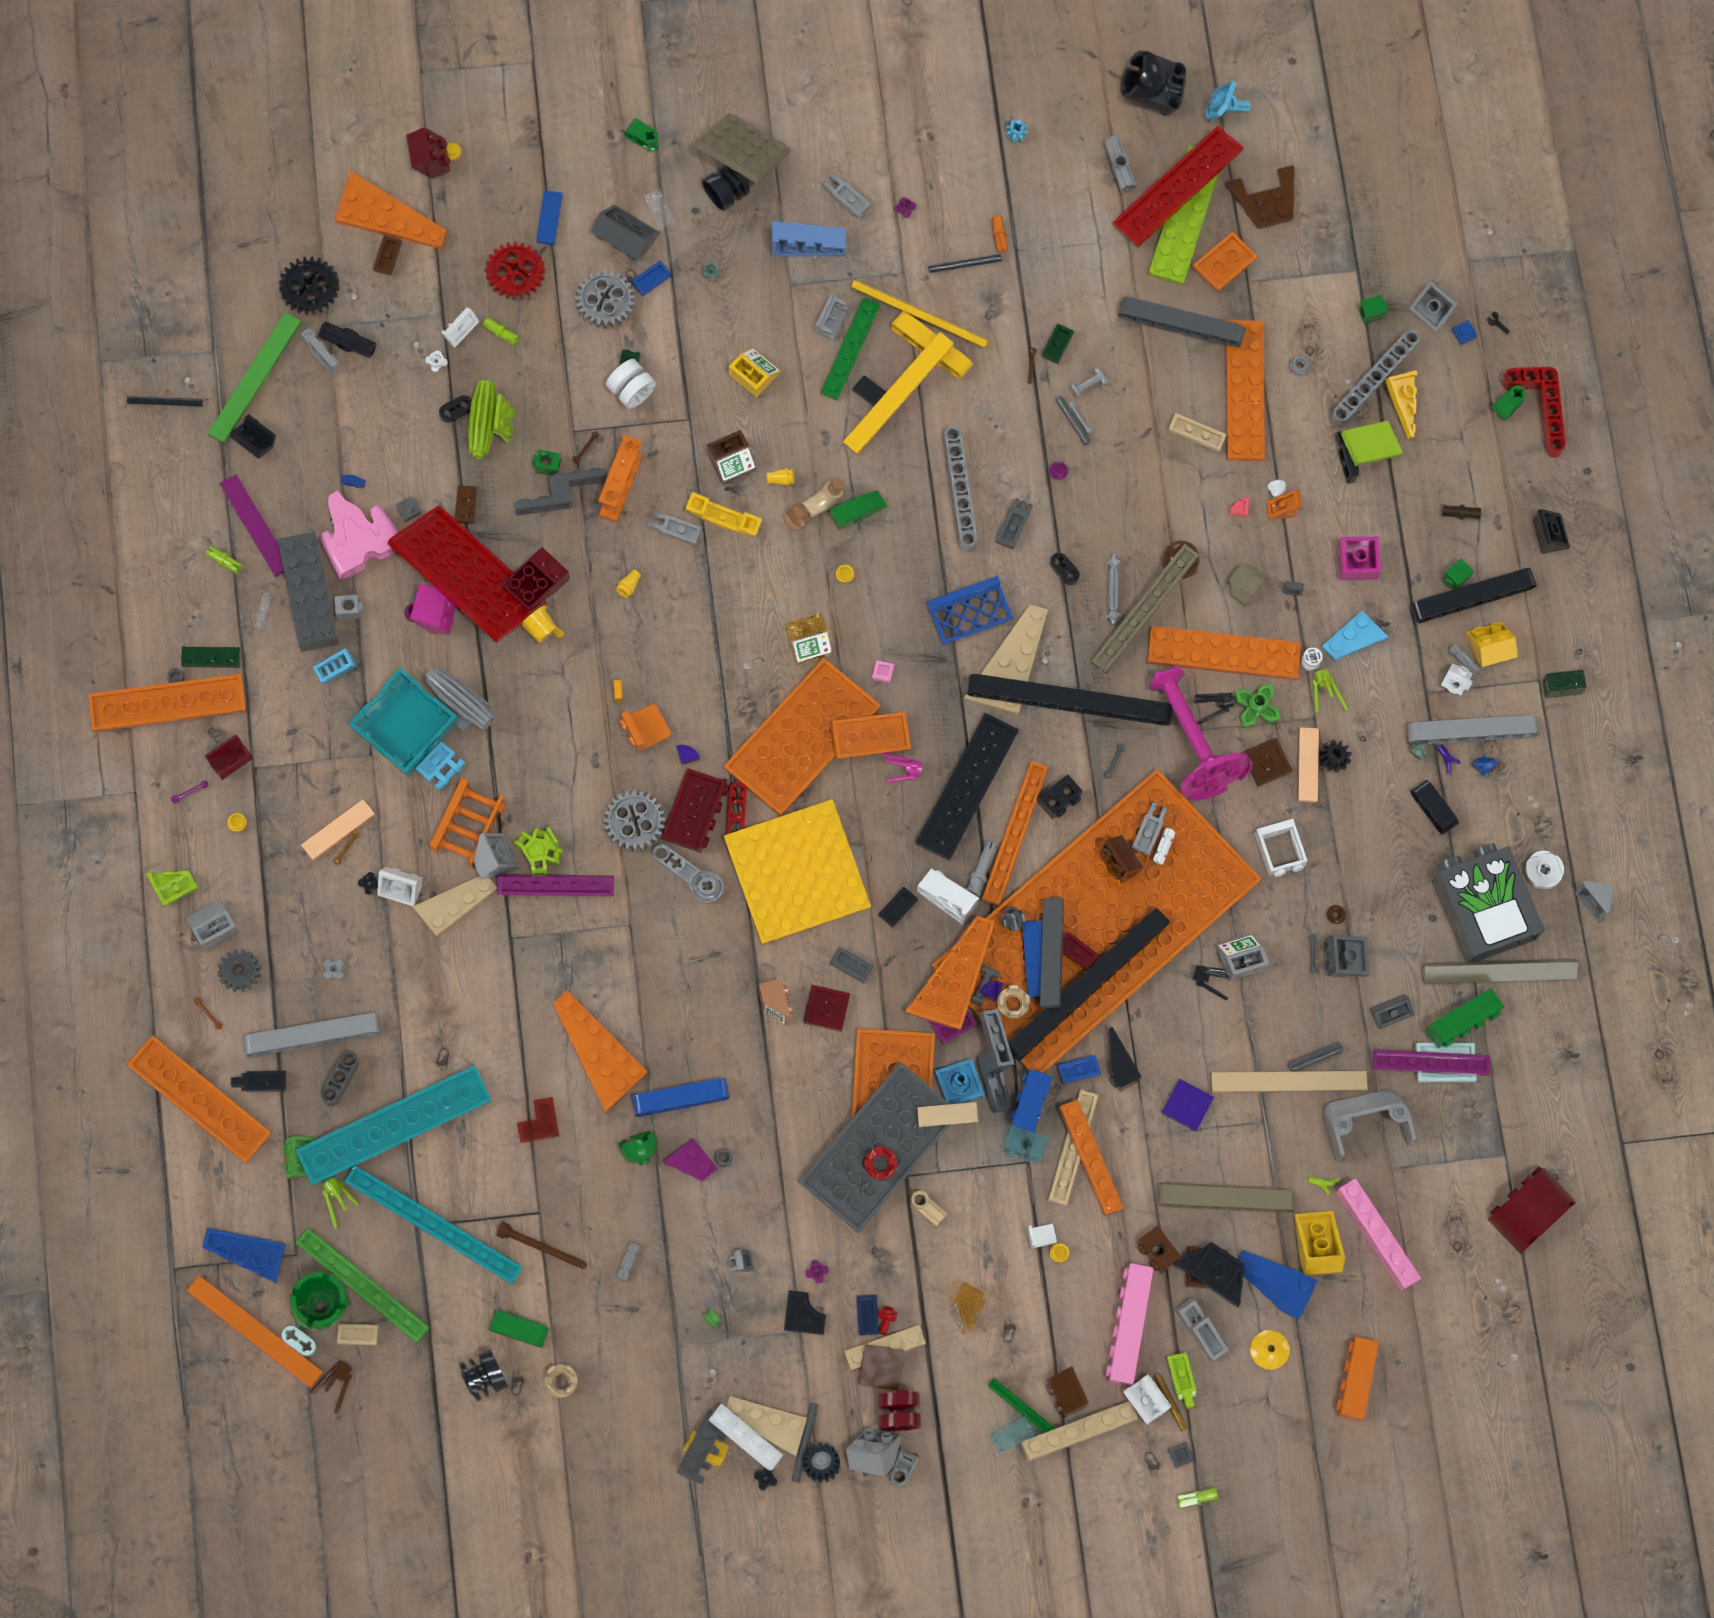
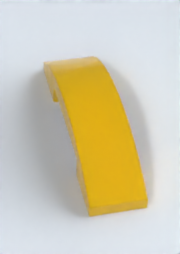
[685,492,762,537]

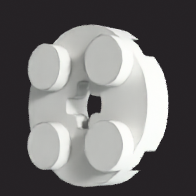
[1525,851,1564,889]

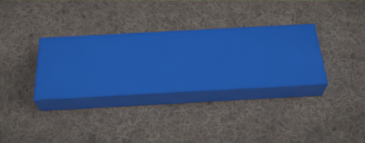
[1022,920,1043,998]

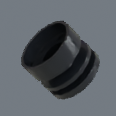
[702,164,750,211]
[460,1349,508,1402]

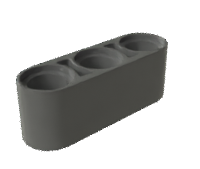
[321,1051,359,1106]

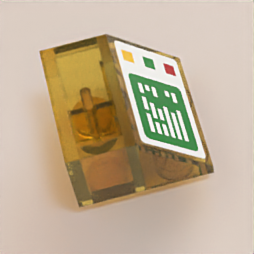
[785,613,833,665]
[952,1282,986,1334]

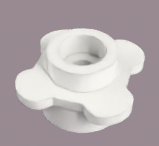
[425,351,448,372]

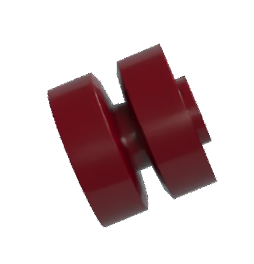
[878,1390,921,1431]

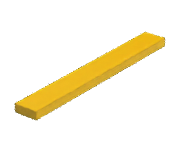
[852,280,990,347]
[843,332,954,455]

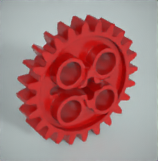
[485,241,545,300]

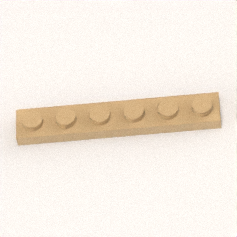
[1020,1401,1138,1462]

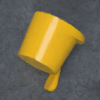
[521,605,564,643]

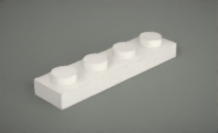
[709,1403,783,1471]

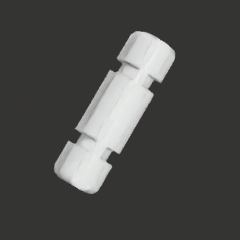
[1153,828,1175,865]

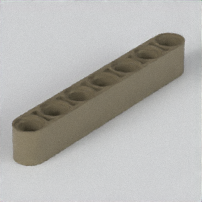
[1159,1184,1294,1213]

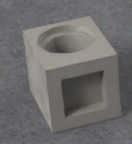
[334,594,363,621]

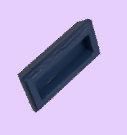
[857,1295,879,1336]

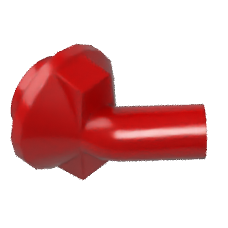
[878,1306,898,1335]

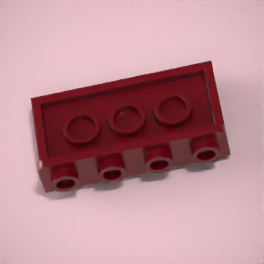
[661,768,729,853]

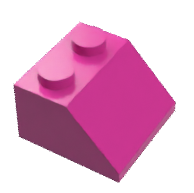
[410,584,457,634]

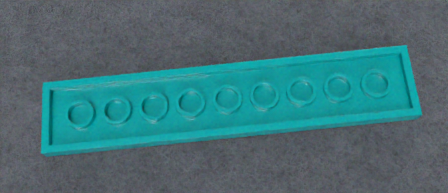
[295,1065,492,1186]

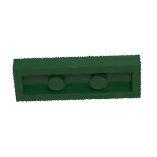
[181,647,240,668]

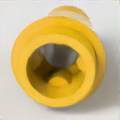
[767,468,794,486]
[616,569,641,598]

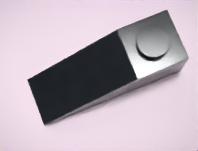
[1107,1027,1142,1092]

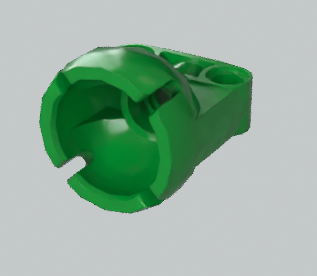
[289,1271,351,1330]

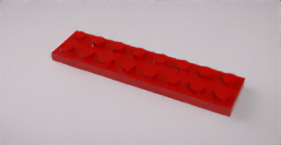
[1113,126,1244,248]

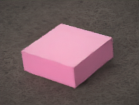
[872,660,894,684]

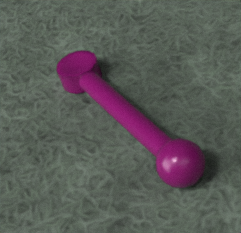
[171,781,208,804]

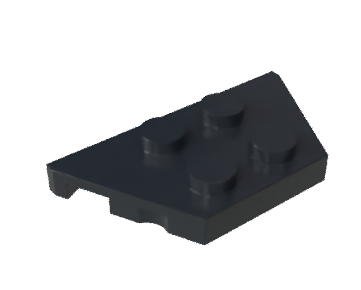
[1174,1242,1245,1308]

